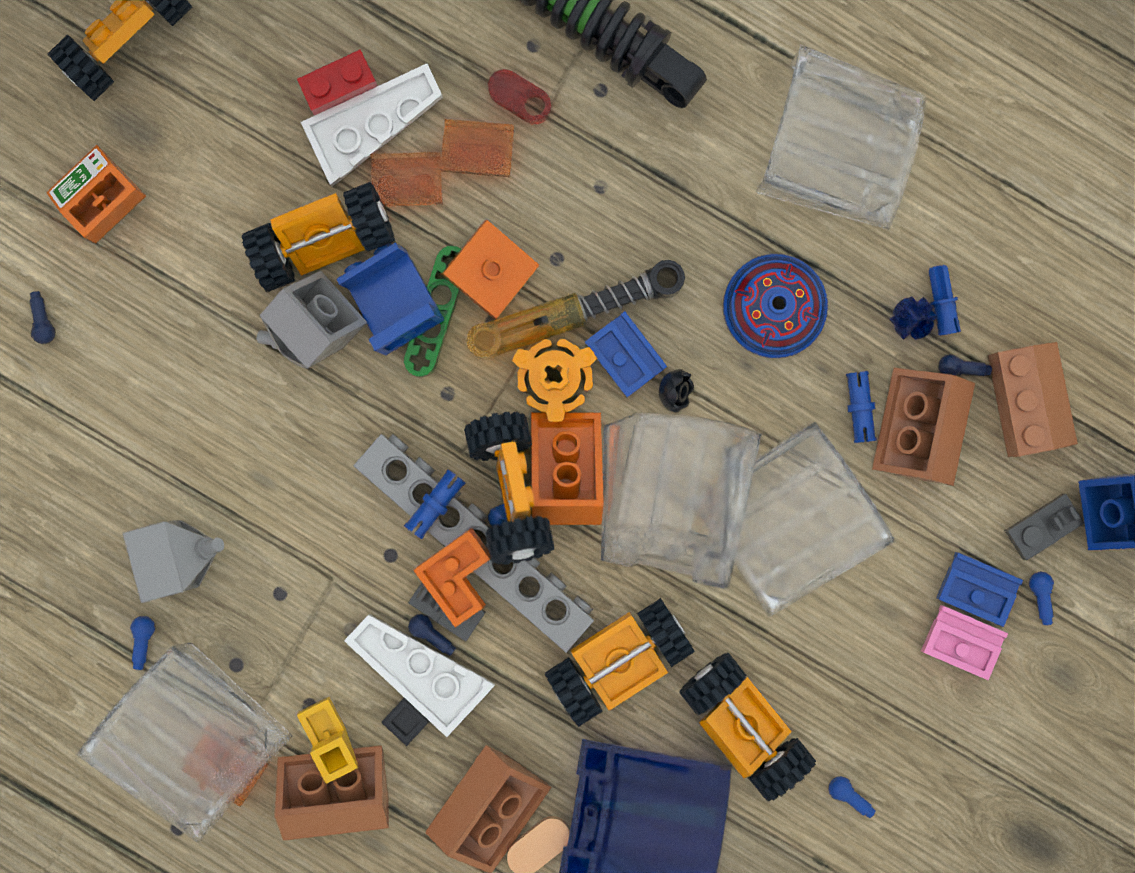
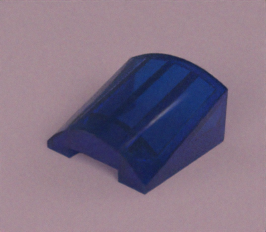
[559,739,732,873]

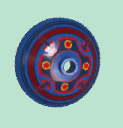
[723,254,828,358]

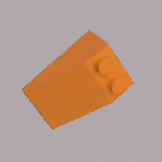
[531,412,604,525]

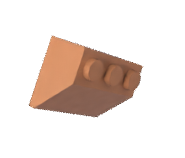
[987,342,1078,457]
[872,368,975,486]
[275,745,389,841]
[425,745,552,873]

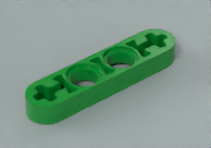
[404,246,461,377]

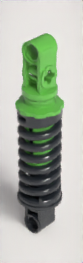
[520,0,707,108]

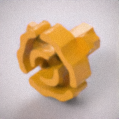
[512,339,597,422]

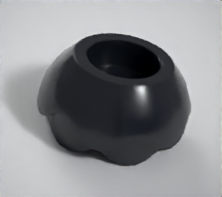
[659,369,694,412]

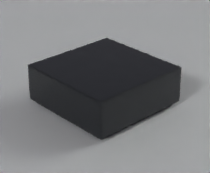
[381,698,430,746]

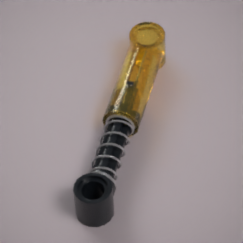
[466,260,685,360]

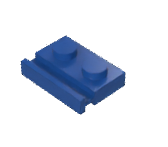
[584,311,667,398]
[936,552,1023,627]

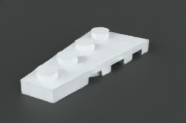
[301,64,443,187]
[344,614,495,737]

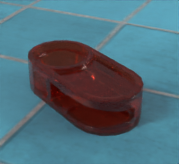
[488,69,551,124]

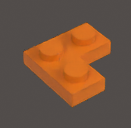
[413,528,491,627]

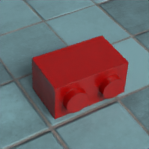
[297,49,378,115]

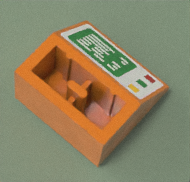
[46,145,146,244]

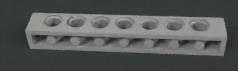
[353,434,594,653]

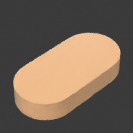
[507,816,570,873]

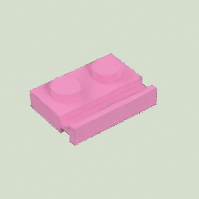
[921,605,1008,681]

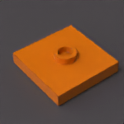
[441,220,539,319]

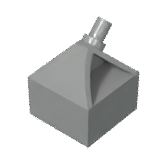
[257,271,367,369]
[123,520,224,603]

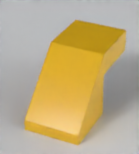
[297,697,358,784]

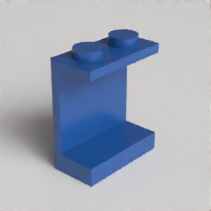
[336,242,444,356]

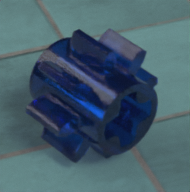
[890,296,937,340]

